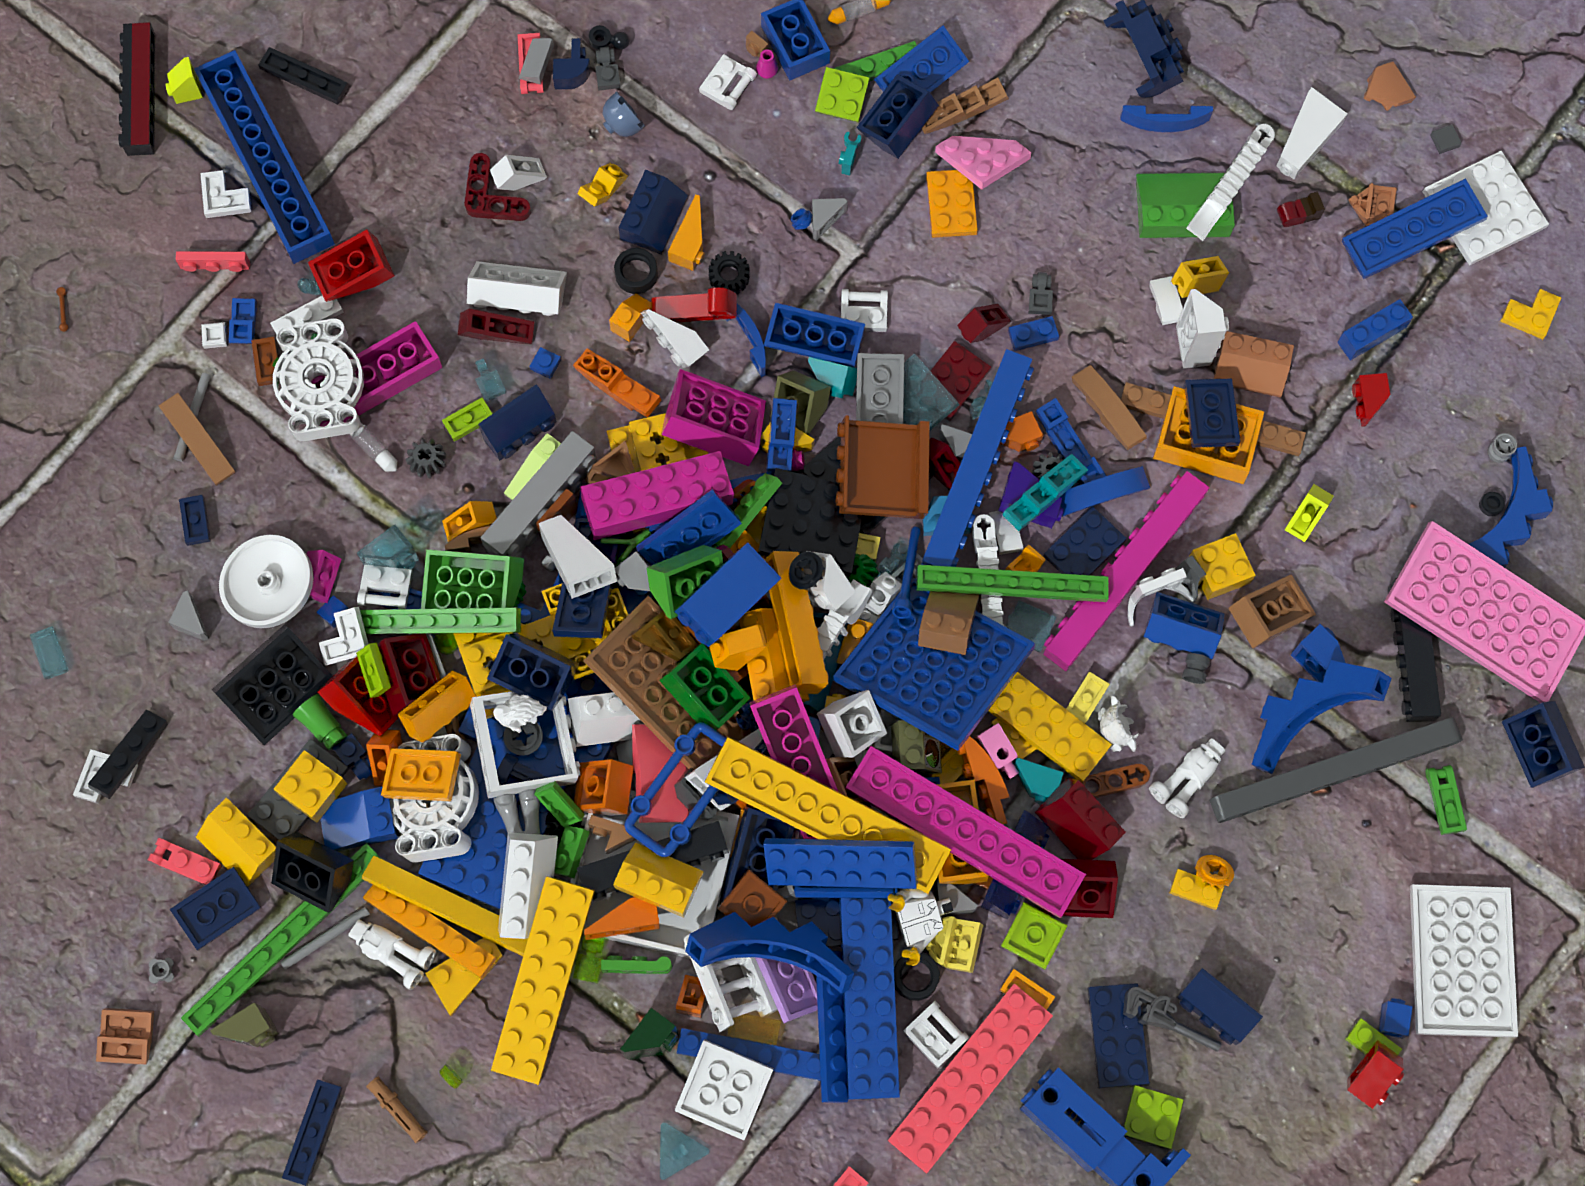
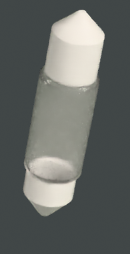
[346,419,397,472]

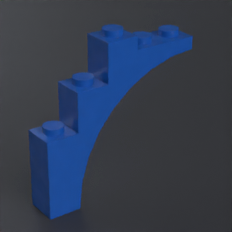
[1469,446,1553,568]
[1251,660,1392,774]
[685,912,854,994]

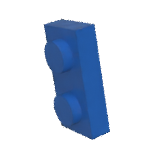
[1008,316,1059,351]

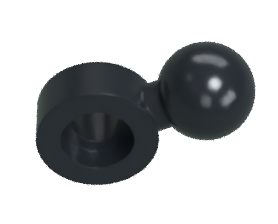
[589,25,630,50]

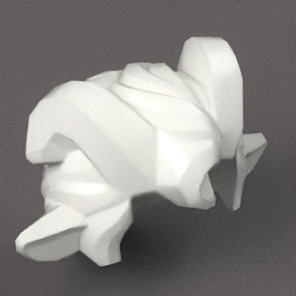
[493,695,547,733]
[1098,696,1139,752]

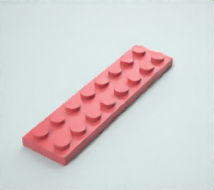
[888,984,1053,1174]

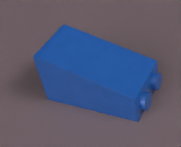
[674,543,781,647]

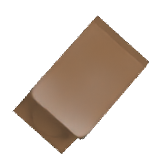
[588,815,636,854]

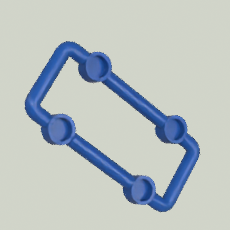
[624,723,726,857]

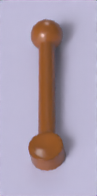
[56,287,69,332]

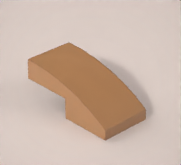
[445,526,490,553]

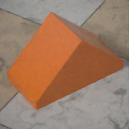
[676,975,706,1018]

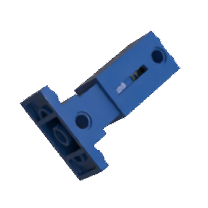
[1020,1067,1191,1186]

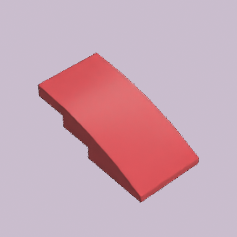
[632,724,689,823]

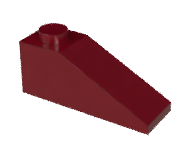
[458,309,535,345]

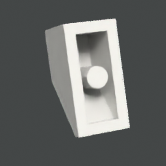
[490,155,547,191]

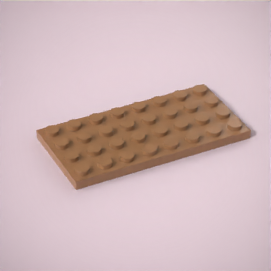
[583,596,752,770]

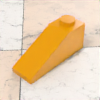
[668,194,705,271]

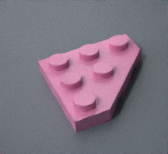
[935,136,1031,189]

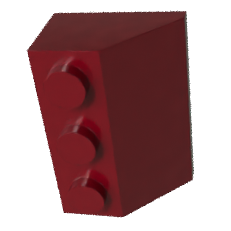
[377,634,441,716]
[1034,778,1126,860]
[1039,859,1118,918]

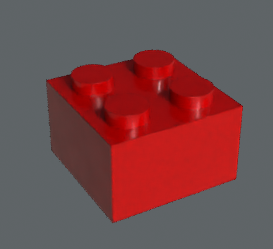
[1347,1040,1404,1109]

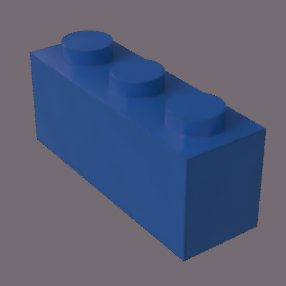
[1337,299,1413,361]

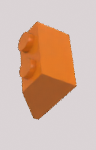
[574,759,634,815]

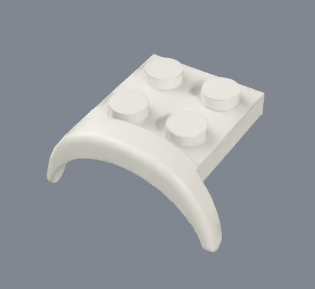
[1127,568,1194,626]

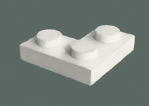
[200,170,252,218]
[319,607,368,666]
[73,749,138,804]

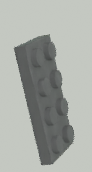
[248,739,349,840]

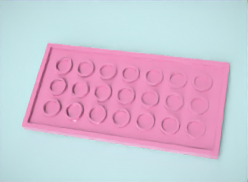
[1384,521,1585,703]

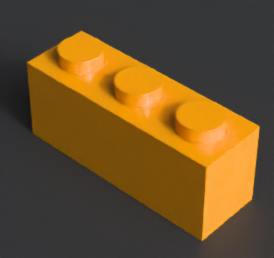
[398,671,476,743]

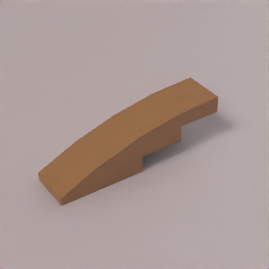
[922,77,1009,134]
[1072,365,1147,450]
[158,393,236,486]

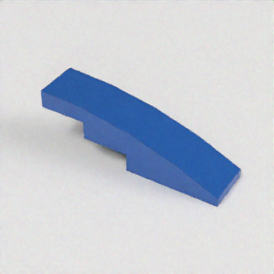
[766,398,797,476]

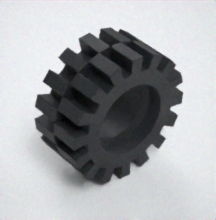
[708,251,750,294]

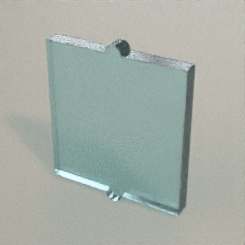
[1006,600,1057,652]

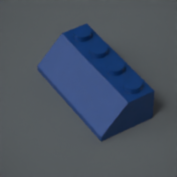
[764,303,865,367]

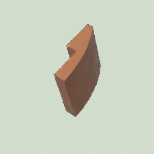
[96,1008,154,1065]

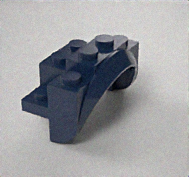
[1103,0,1184,98]

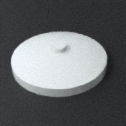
[219,535,313,628]

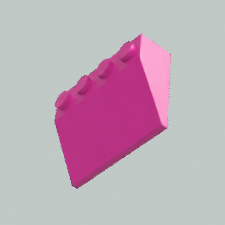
[661,369,766,466]

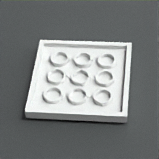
[1422,151,1549,266]

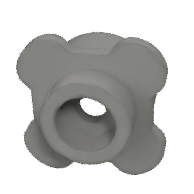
[149,958,174,984]

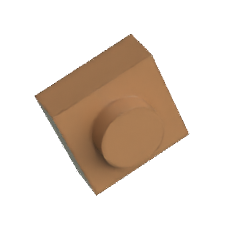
[746,31,768,57]

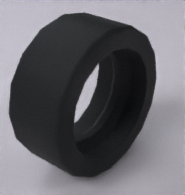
[614,248,658,294]
[894,952,940,1001]

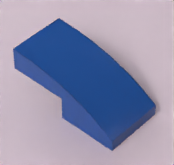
[229,298,257,344]

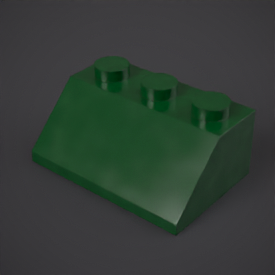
[620,1008,679,1060]

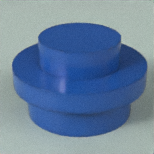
[790,208,812,230]

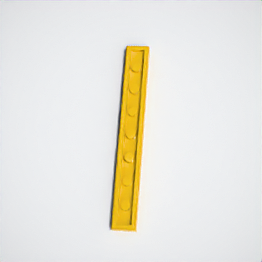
[362,856,528,956]

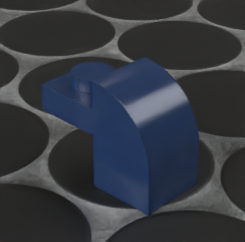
[553,38,591,90]

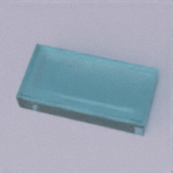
[30,626,69,680]

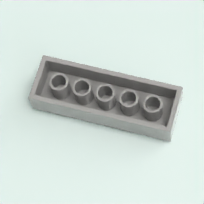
[481,431,597,558]

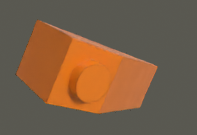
[584,897,660,940]

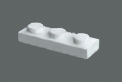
[270,295,344,343]

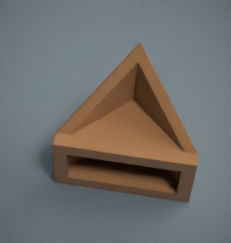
[585,441,635,484]

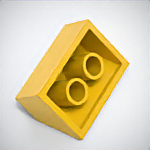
[196,797,276,887]
[613,842,704,918]

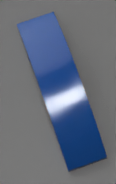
[1120,105,1213,132]
[726,304,766,377]
[1036,398,1106,484]
[1060,466,1150,517]

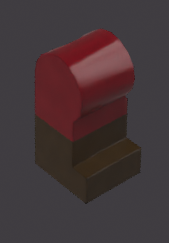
[1277,191,1325,227]

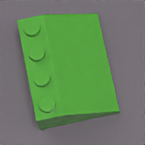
[1136,173,1235,238]
[421,549,524,609]

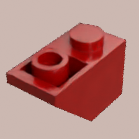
[1352,373,1391,427]

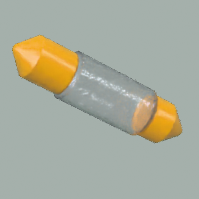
[827,0,891,24]

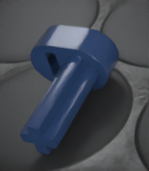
[497,753,548,785]

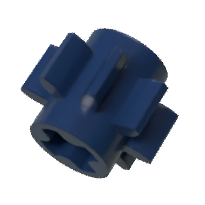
[736,700,759,732]

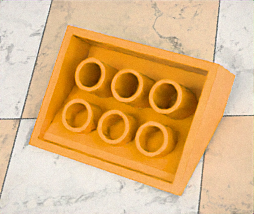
[1153,386,1264,484]

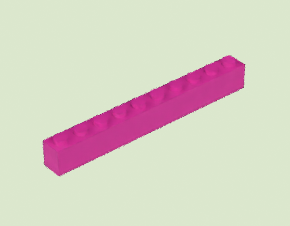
[1043,471,1210,671]

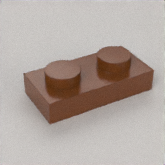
[251,337,280,386]

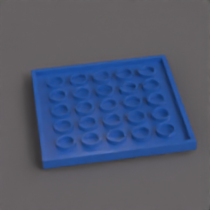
[833,577,1035,751]

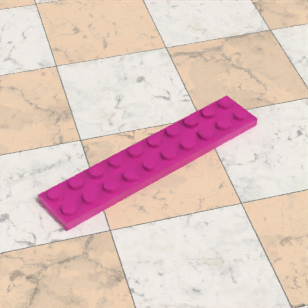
[845,746,1086,918]

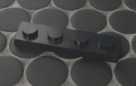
[258,47,349,105]
[88,709,168,799]

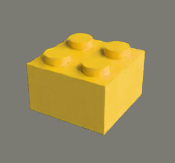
[1189,533,1256,600]
[274,750,347,823]

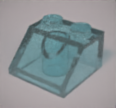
[356,525,419,569]

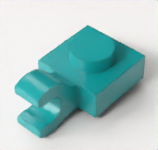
[838,132,861,176]

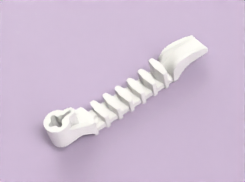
[1186,124,1275,241]
[971,514,1004,626]
[803,579,872,703]

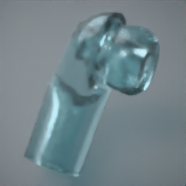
[297,278,321,295]

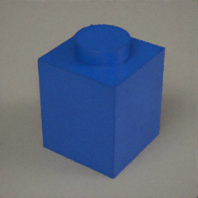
[1378,998,1413,1039]

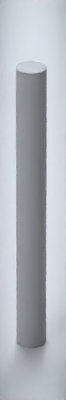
[173,373,211,462]
[280,906,370,970]

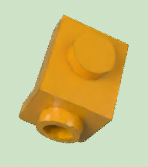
[1005,545,1046,572]

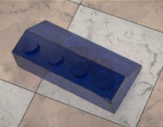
[981,810,1050,919]

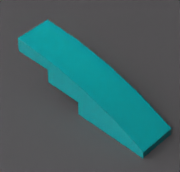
[1002,454,1088,531]

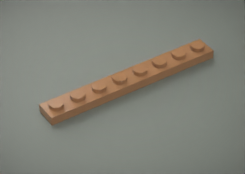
[1121,382,1306,457]

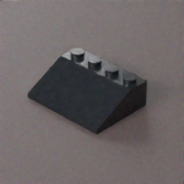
[212,625,333,745]

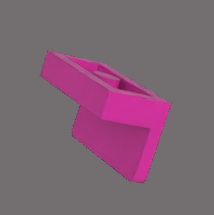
[306,550,342,603]

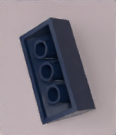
[719,806,794,902]

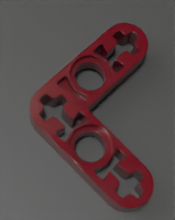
[464,153,531,221]

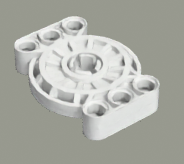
[273,319,364,441]
[390,734,479,862]

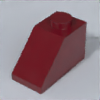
[957,304,1011,343]
[929,438,960,491]

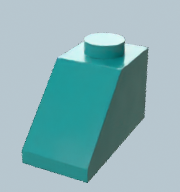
[808,357,857,398]
[1014,758,1064,805]

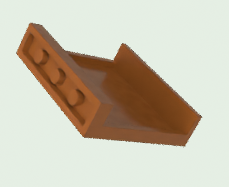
[836,415,930,519]

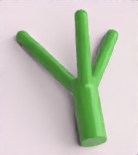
[600,529,651,567]

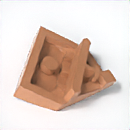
[1364,62,1416,111]
[1348,183,1397,227]

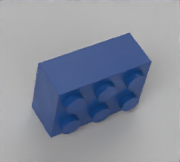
[761,0,830,81]

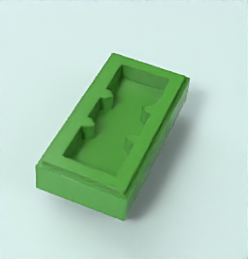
[534,781,585,827]

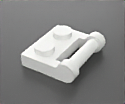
[699,54,757,110]
[841,289,888,332]
[357,565,413,609]
[903,1001,970,1069]

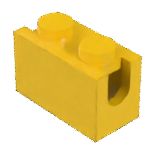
[1171,256,1229,298]

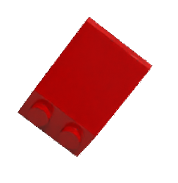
[308,229,395,302]
[318,656,399,736]

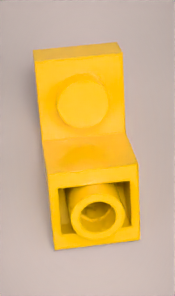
[577,163,628,207]

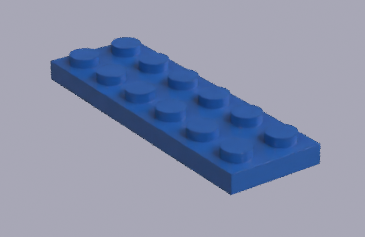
[1342,178,1488,279]
[763,838,918,889]

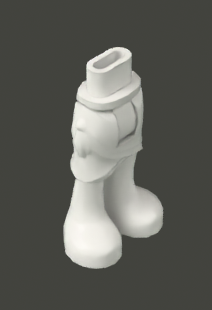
[1149,738,1225,818]
[348,919,436,990]

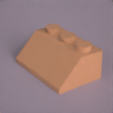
[1214,331,1294,398]

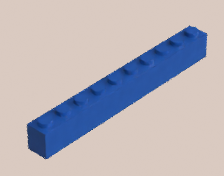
[921,349,1034,567]

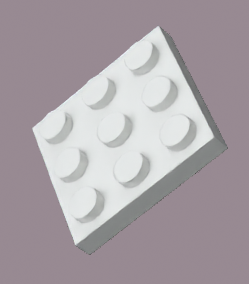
[674,1039,774,1140]

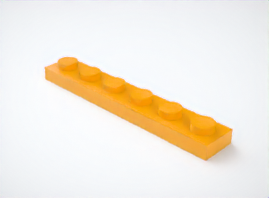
[363,884,497,979]

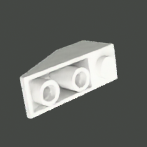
[641,309,709,368]

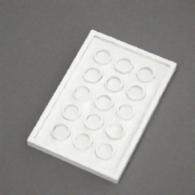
[1410,884,1518,1038]

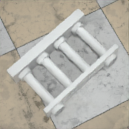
[683,930,778,1032]

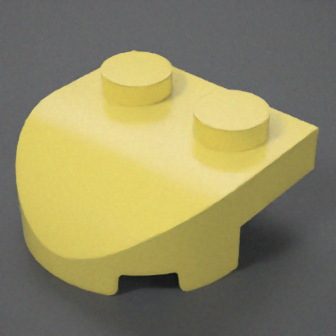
[926,916,983,973]

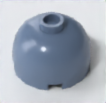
[602,91,645,137]

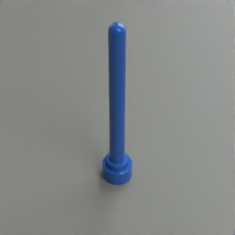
[892,526,920,619]

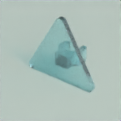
[660,1123,709,1180]

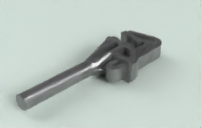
[1123,987,1221,1052]

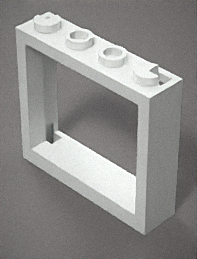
[470,691,580,798]

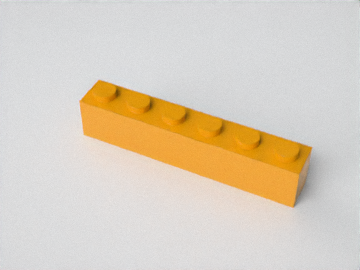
[765,551,829,694]

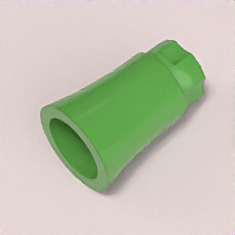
[293,694,347,750]

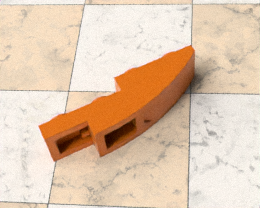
[573,348,662,417]
[957,736,1009,825]

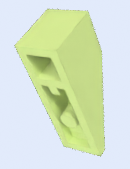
[504,433,561,500]

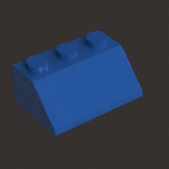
[1144,592,1225,659]

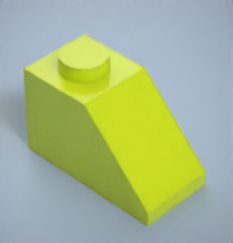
[165,57,203,104]
[1285,484,1334,542]

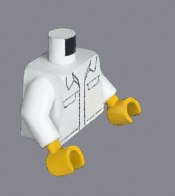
[888,888,953,966]

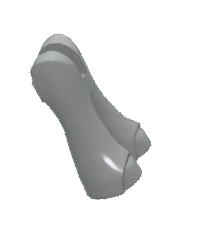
[493,789,541,835]

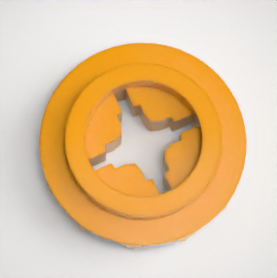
[1195,855,1234,889]

